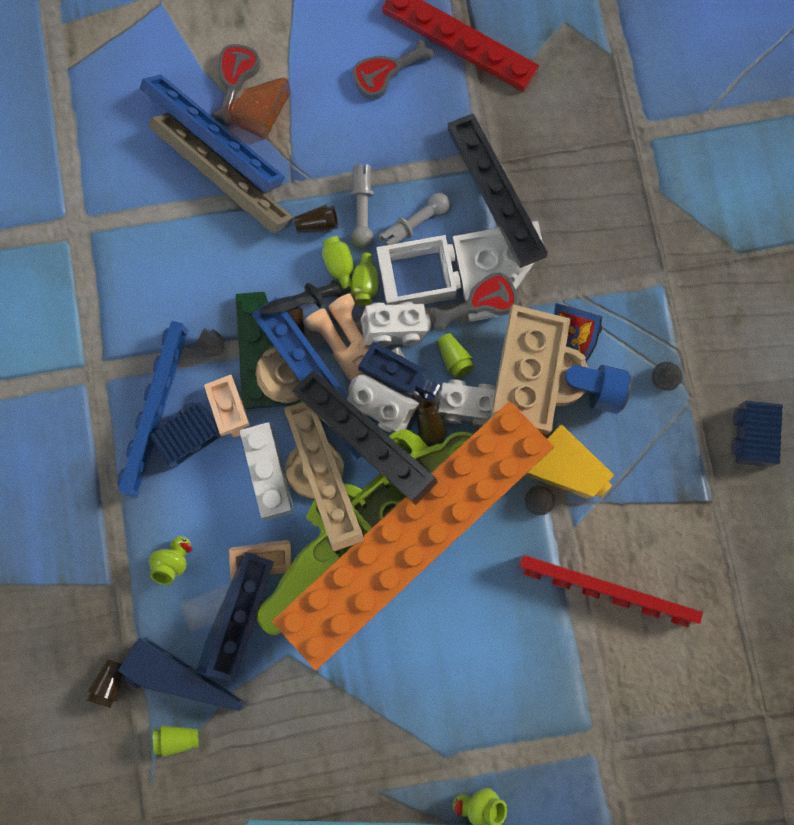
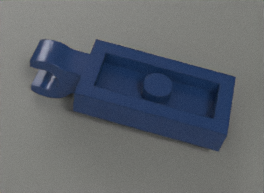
[358,341,441,401]

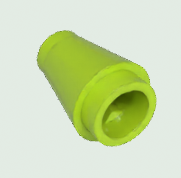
[436,333,475,379]
[153,726,199,758]

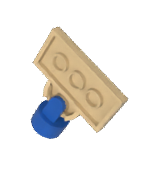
[490,304,631,434]

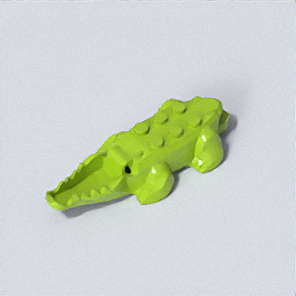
[256,430,473,635]

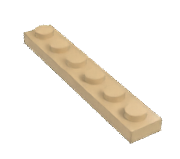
[284,402,364,552]

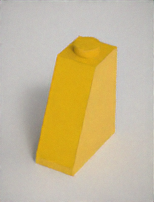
[525,424,614,500]

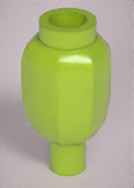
[321,236,354,290]
[351,253,378,306]

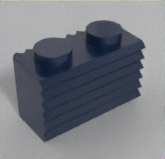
[731,401,783,467]
[150,402,221,468]

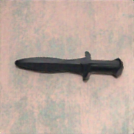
[259,280,342,314]

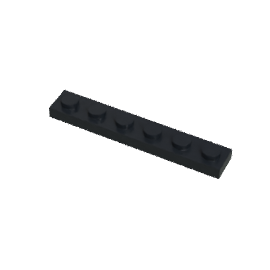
[448,113,548,268]
[292,370,438,506]

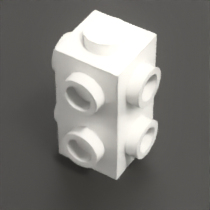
[361,302,431,347]
[347,374,419,433]
[434,380,496,428]

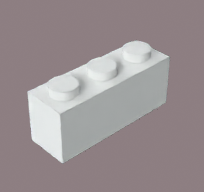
[240,422,295,521]

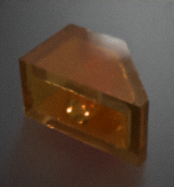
[231,77,291,139]

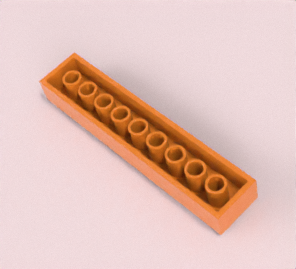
[271,401,554,671]

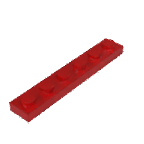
[382,0,539,92]
[517,555,703,628]

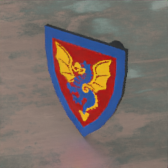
[554,303,603,362]

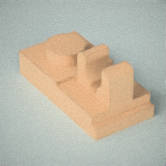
[204,374,250,438]
[229,540,291,580]

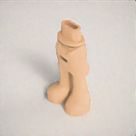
[303,294,370,382]

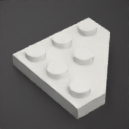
[452,221,543,322]

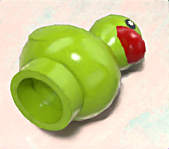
[149,536,192,585]
[452,788,507,825]

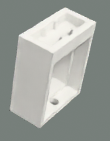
[376,235,461,305]

